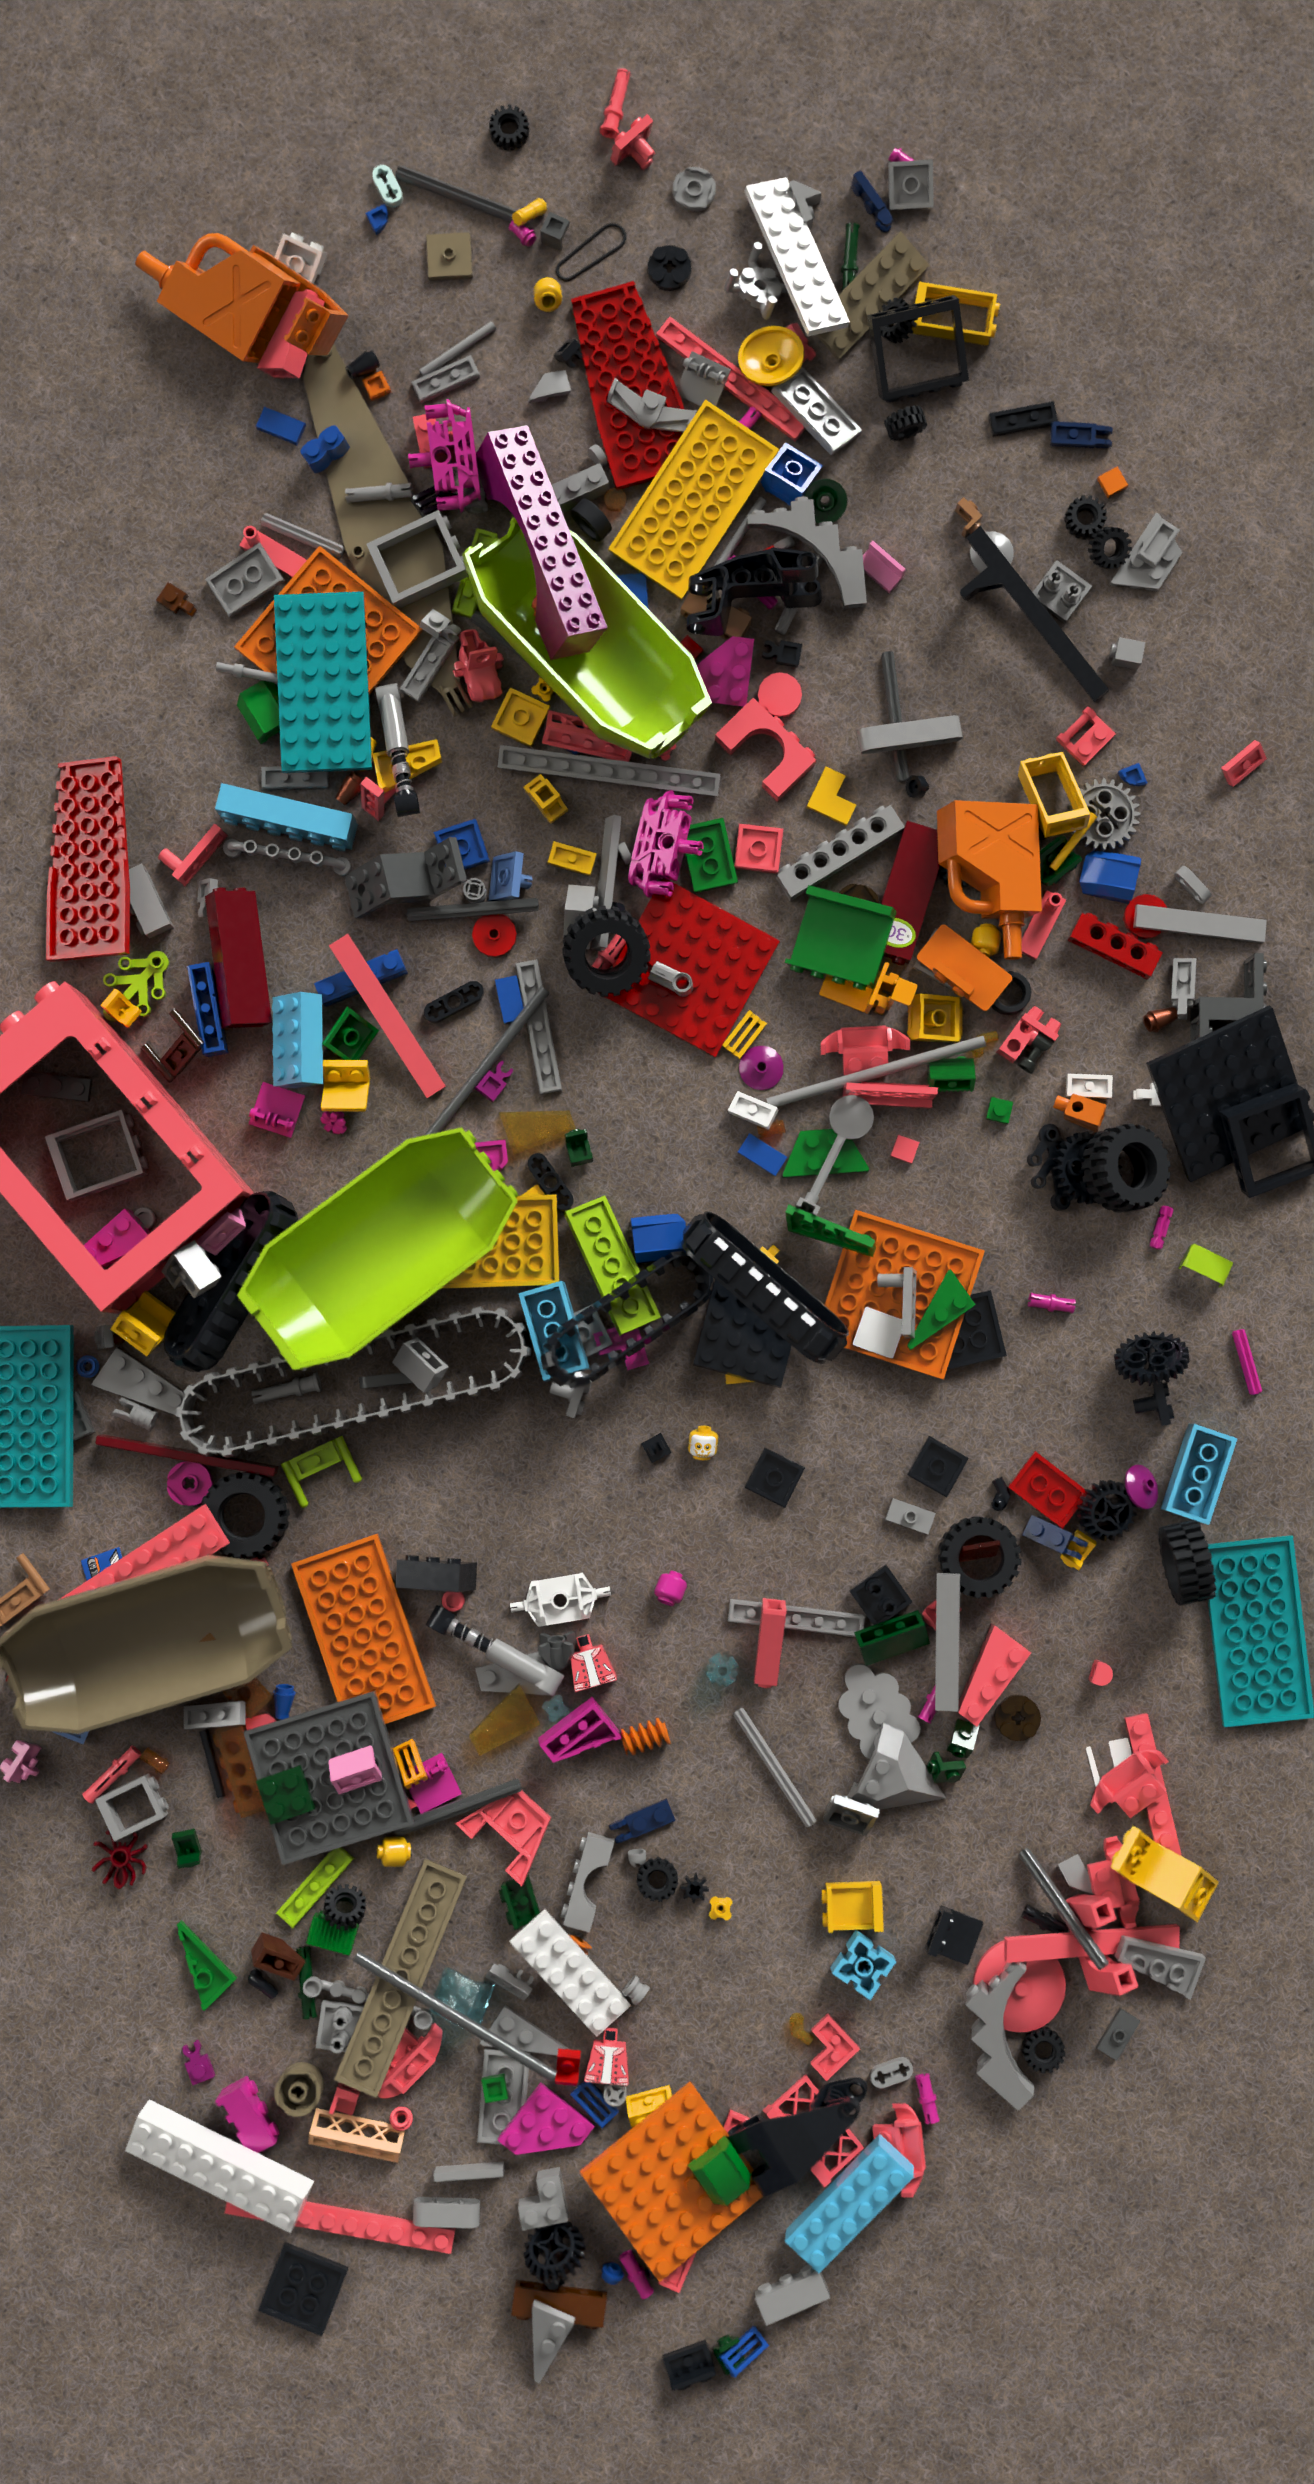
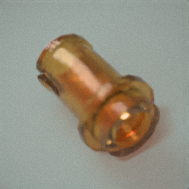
[757,1119,786,1140]
[139,1747,170,1775]

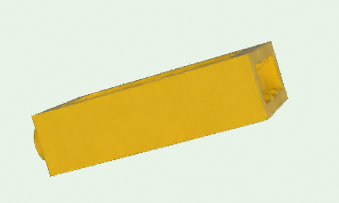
[912,282,1000,346]
[1018,752,1090,838]

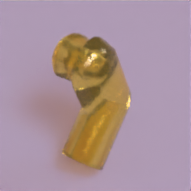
[971,1030,998,1058]
[789,2013,814,2046]

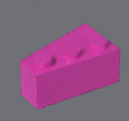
[538,1696,622,1763]
[215,2076,279,2153]

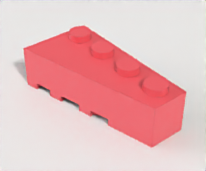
[958,1623,1031,1726]

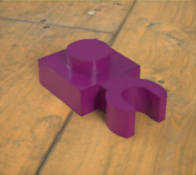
[475,1061,513,1103]
[182,2040,215,2085]

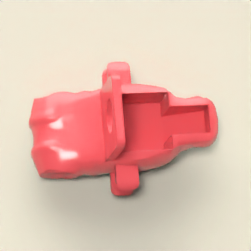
[453,629,504,702]

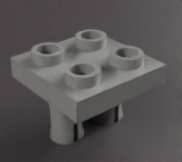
[1033,560,1092,623]
[549,1372,592,1418]
[316,2000,365,2053]

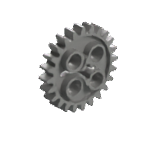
[1068,778,1141,852]

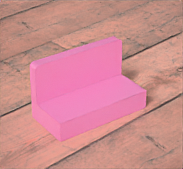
[863,541,906,593]
[197,1208,246,1255]
[329,1746,382,1794]

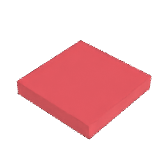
[734,824,783,874]

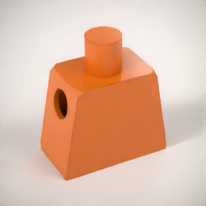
[1053,1094,1107,1133]

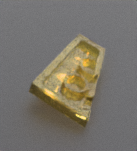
[499,1110,576,1155]
[469,1683,540,1756]

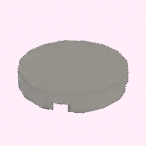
[673,167,716,212]

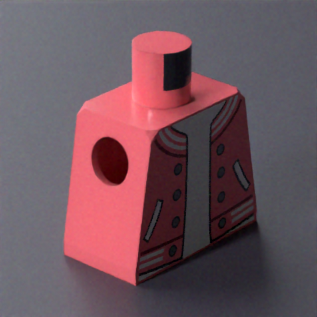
[571,1634,617,1692]
[584,2027,629,2086]

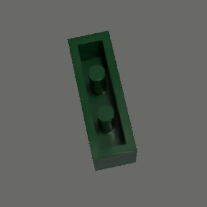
[854,1610,930,1666]

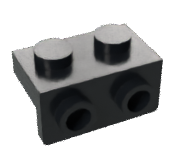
[662,2339,716,2391]

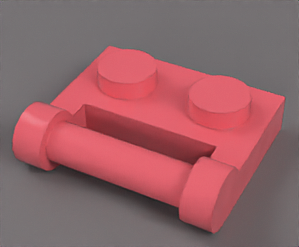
[1056,706,1116,767]

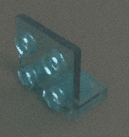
[430,1967,495,2030]

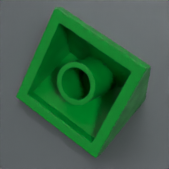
[322,1007,379,1060]

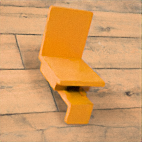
[819,962,918,1015]

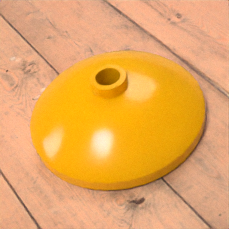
[738,326,804,386]

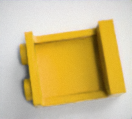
[110,1291,176,1356]
[821,1881,884,1933]

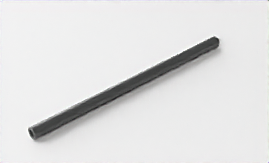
[424,986,549,1135]
[353,1951,557,2082]

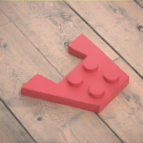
[455,1790,552,1886]

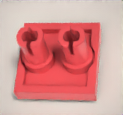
[611,114,655,170]

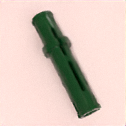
[841,223,860,292]
[296,1946,317,2019]

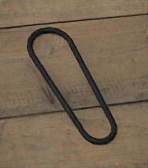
[556,223,626,281]

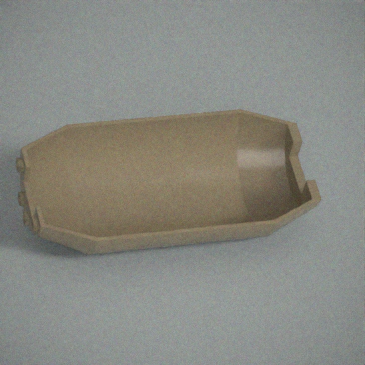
[0,1555,292,1734]

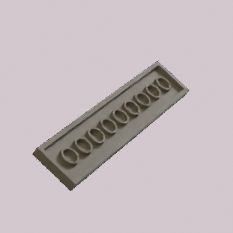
[334,1858,467,2098]

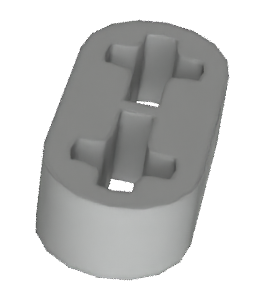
[1174,866,1212,904]
[870,2057,913,2088]

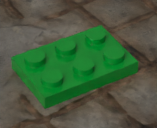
[685,818,738,893]

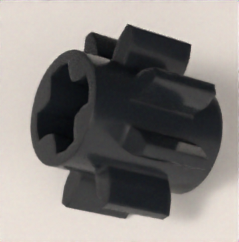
[681,1873,709,1903]

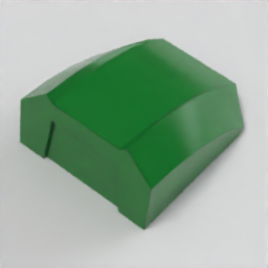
[237,680,280,745]
[688,2136,751,2206]

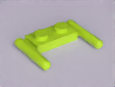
[281,1436,362,1508]

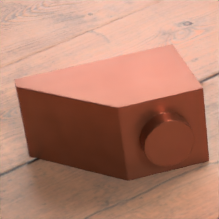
[251,1932,305,1981]

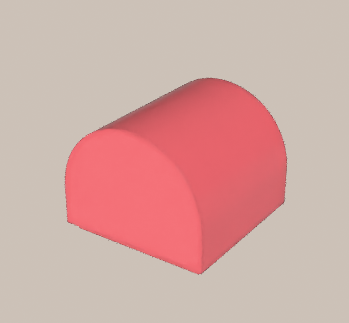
[1088,1659,1113,1686]

